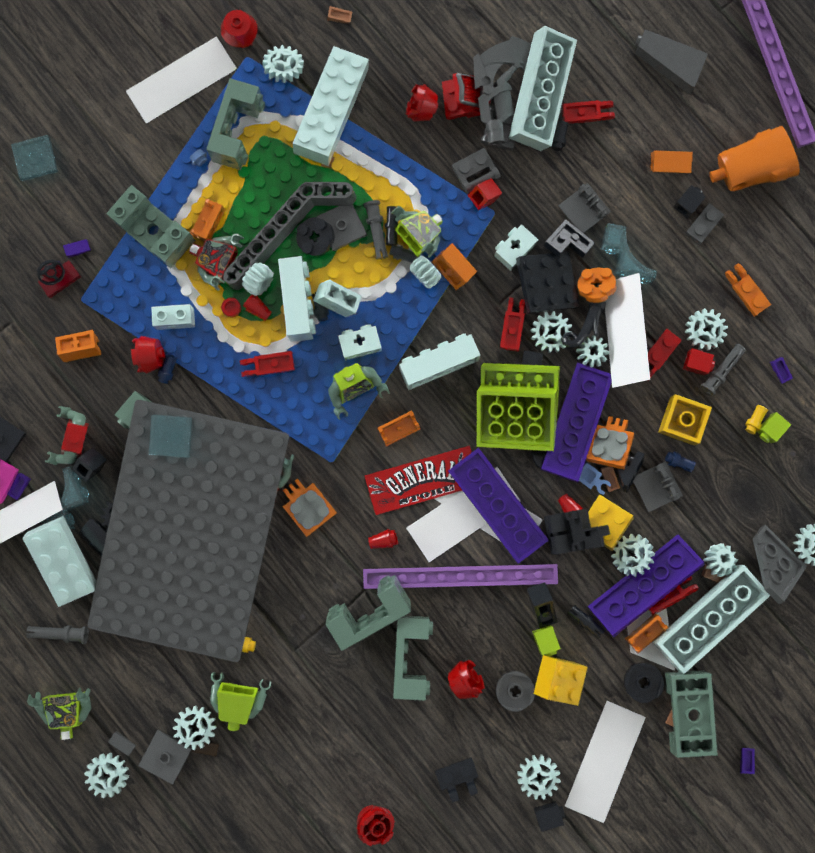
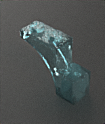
[601,223,657,284]
[41,466,89,531]

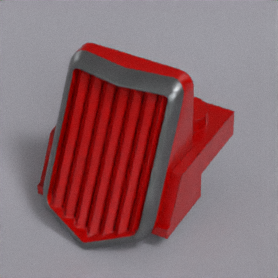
[442,73,492,120]

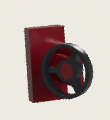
[37,260,81,298]

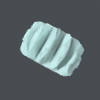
[410,256,441,288]
[242,262,274,296]
[576,335,609,367]
[703,543,738,577]

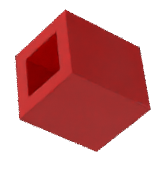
[468,178,502,210]
[683,348,715,376]

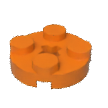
[578,268,616,303]

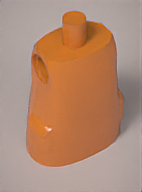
[709,126,800,191]

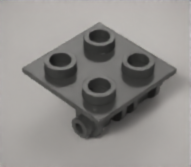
[558,183,611,233]
[633,461,683,512]

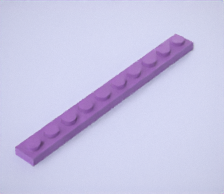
[742,0,815,148]
[363,564,558,589]

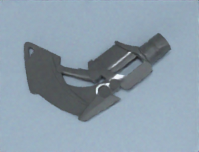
[473,36,531,146]

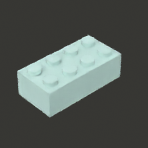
[278,256,316,342]
[399,334,480,390]
[23,516,97,607]

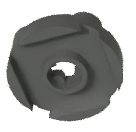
[495,671,535,712]

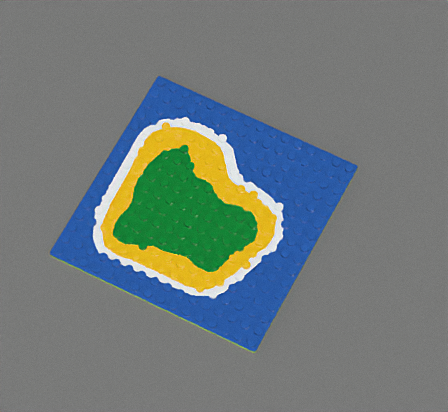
[81,57,495,462]

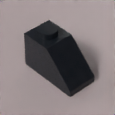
[527,582,558,629]

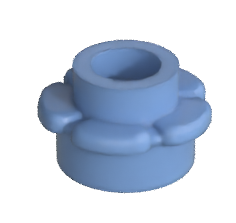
[190,149,207,166]

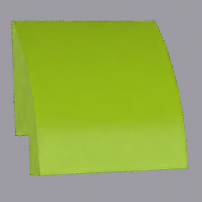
[477,363,560,451]

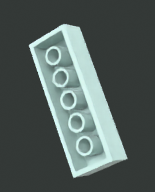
[509,26,577,151]
[293,46,369,166]
[653,565,770,674]

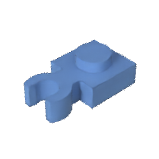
[579,462,611,495]

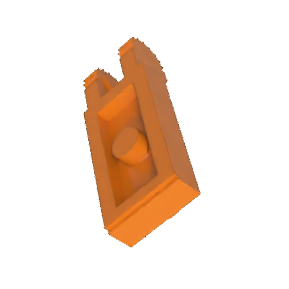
[725,263,771,317]

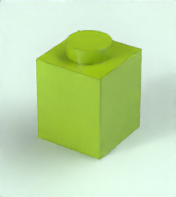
[758,412,791,443]
[532,625,560,656]

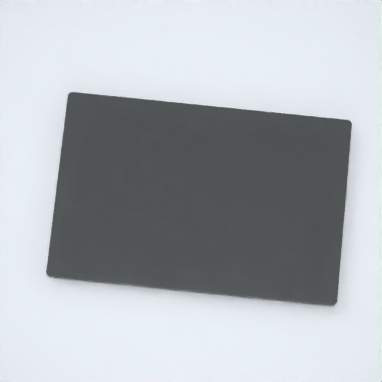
[88,400,289,662]

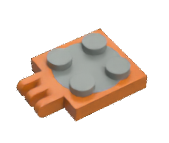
[586,416,634,470]
[283,478,337,537]

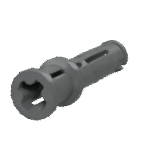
[363,200,388,260]
[700,343,746,396]
[26,625,89,644]

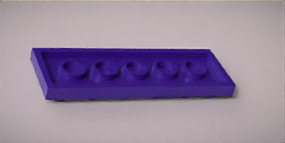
[541,362,612,483]
[448,448,549,564]
[588,535,705,638]

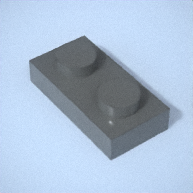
[685,203,724,245]

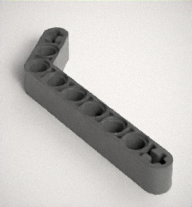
[223,182,356,290]

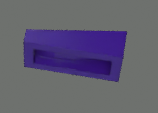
[63,239,91,258]
[770,357,793,384]
[7,473,31,500]
[740,748,755,774]

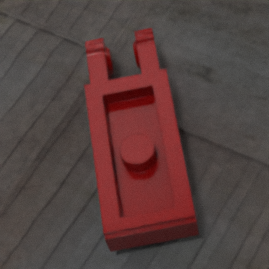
[561,100,615,124]
[500,297,525,352]
[648,329,682,378]
[240,351,295,377]
[649,576,699,616]

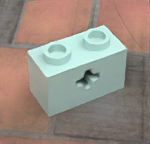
[495,224,538,271]
[313,279,362,317]
[151,304,195,330]
[338,325,382,361]

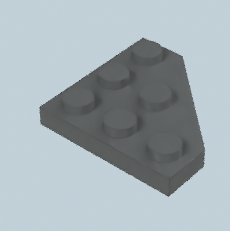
[753,525,807,604]

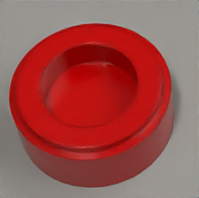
[221,298,241,318]

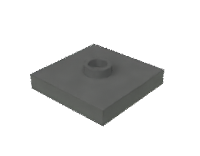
[317,204,367,252]
[138,729,192,785]

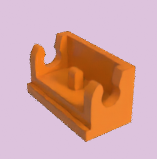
[651,151,693,174]
[190,199,225,242]
[431,243,477,290]
[55,330,101,362]
[378,410,420,447]
[625,614,668,654]

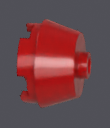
[221,10,258,48]
[406,84,438,121]
[131,336,165,374]
[448,660,485,699]
[357,805,395,846]

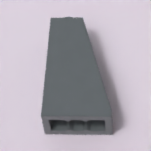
[634,29,708,94]

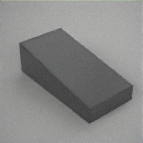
[108,731,136,756]

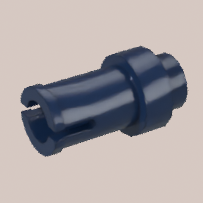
[157,354,178,384]
[665,451,696,473]

